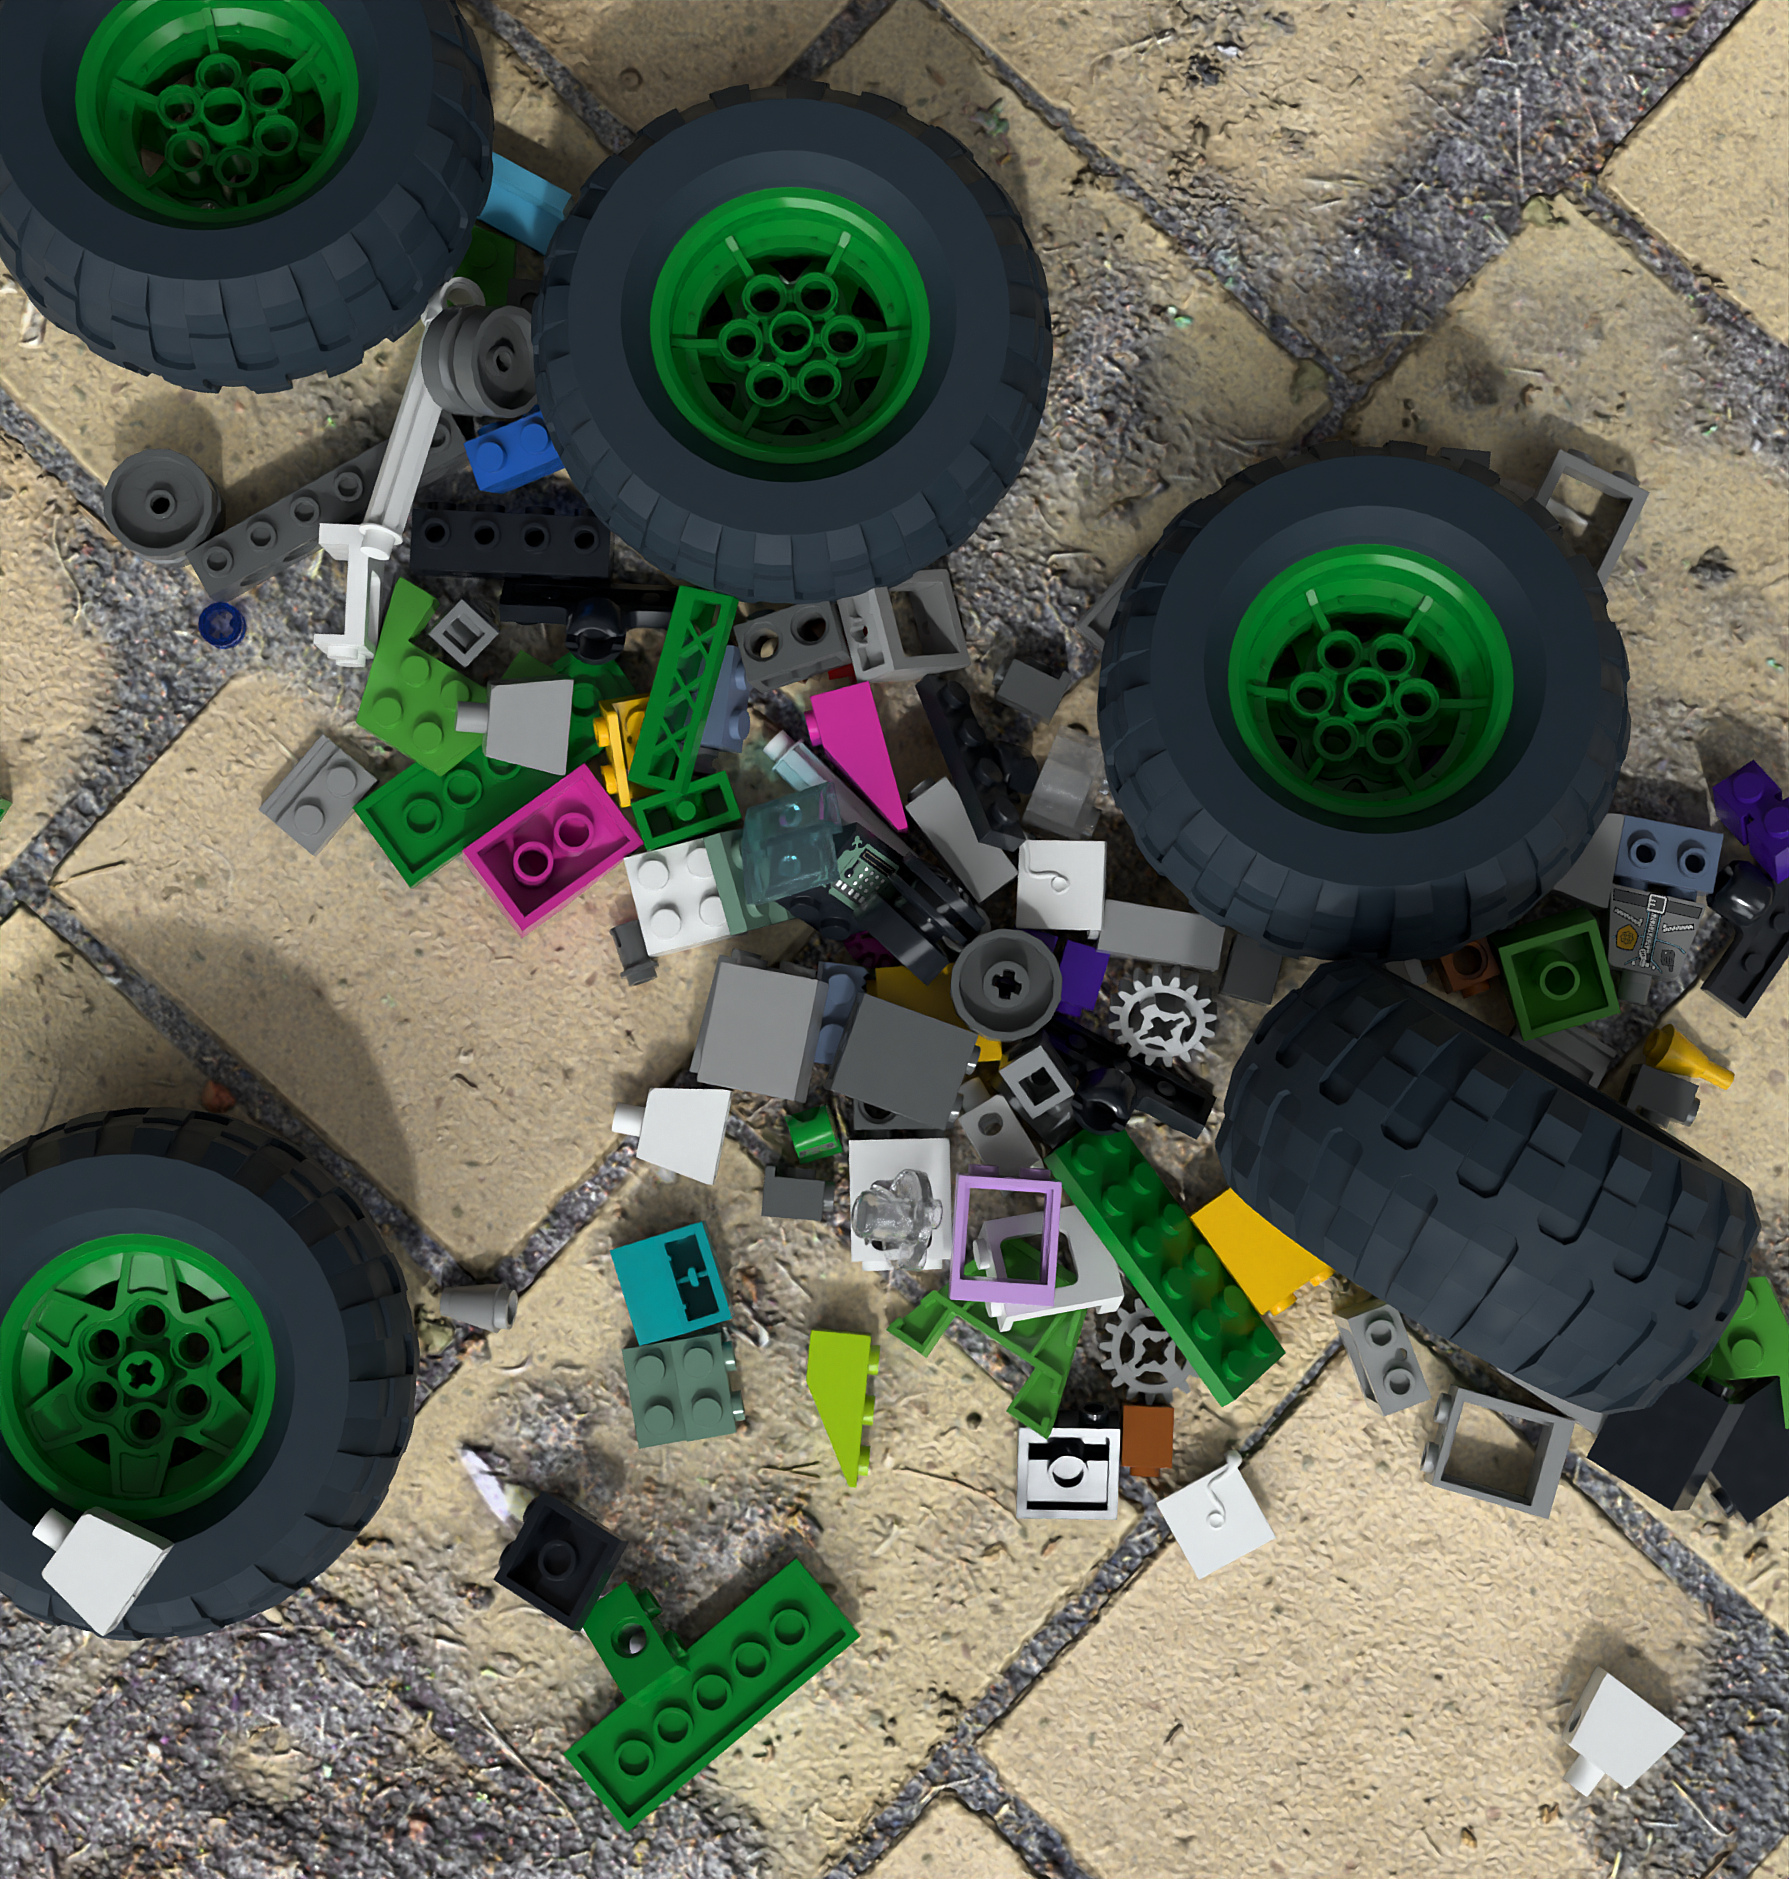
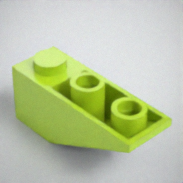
[806,1327,880,1488]

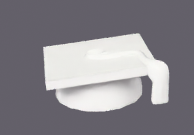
[1016,832,1107,931]
[1156,1449,1276,1580]

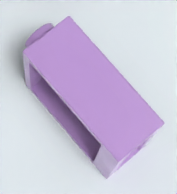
[948,1164,1062,1306]

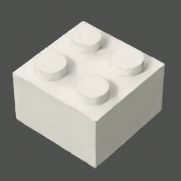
[623,837,748,959]

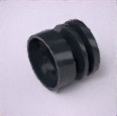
[851,851,986,986]

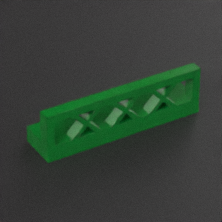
[627,585,739,795]

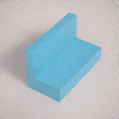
[476,151,576,256]

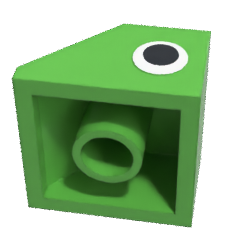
[1487,906,1621,1042]

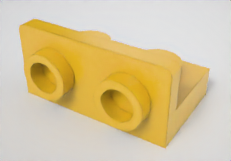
[593,692,673,808]

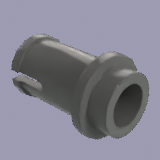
[609,920,659,987]

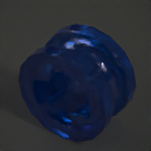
[198,602,247,650]

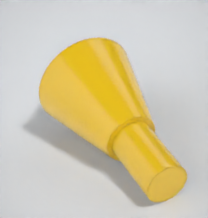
[1643,1024,1735,1090]

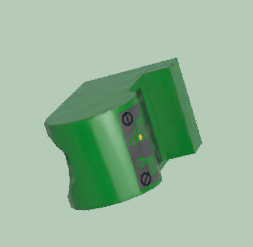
[785,1104,844,1165]

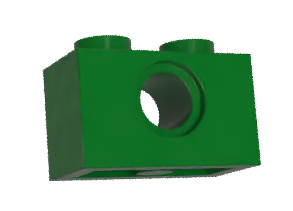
[630,770,744,852]
[583,1581,691,1707]

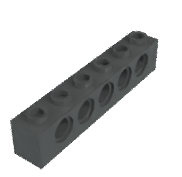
[185,409,470,606]

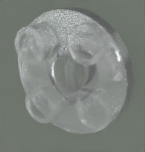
[851,1169,943,1272]

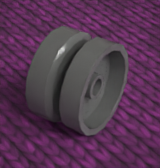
[421,304,538,418]
[104,449,226,568]
[950,929,1063,1042]

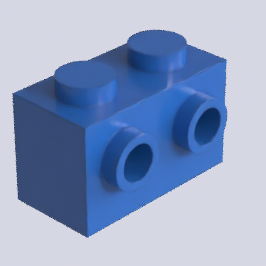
[463,404,565,494]

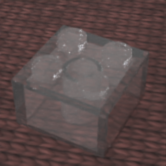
[1020,725,1110,841]

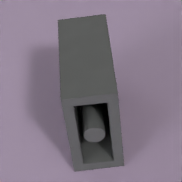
[823,992,981,1131]

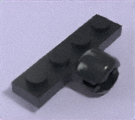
[499,578,702,665]
[915,674,1039,852]
[1700,860,1789,1019]
[1021,1012,1217,1140]

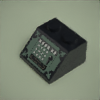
[770,822,915,940]

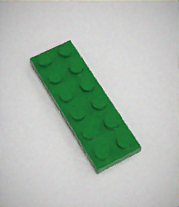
[352,652,638,889]
[1043,1128,1286,1407]
[563,1556,861,1832]

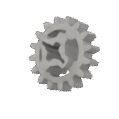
[1108,963,1217,1067]
[1098,1297,1200,1405]

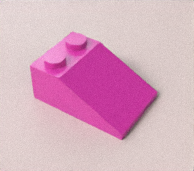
[804,681,908,838]
[462,763,644,939]

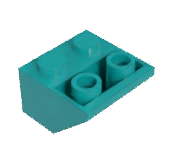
[610,1220,735,1346]

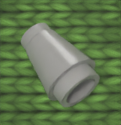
[440,1283,518,1333]

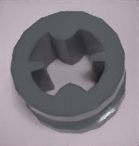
[672,745,719,777]

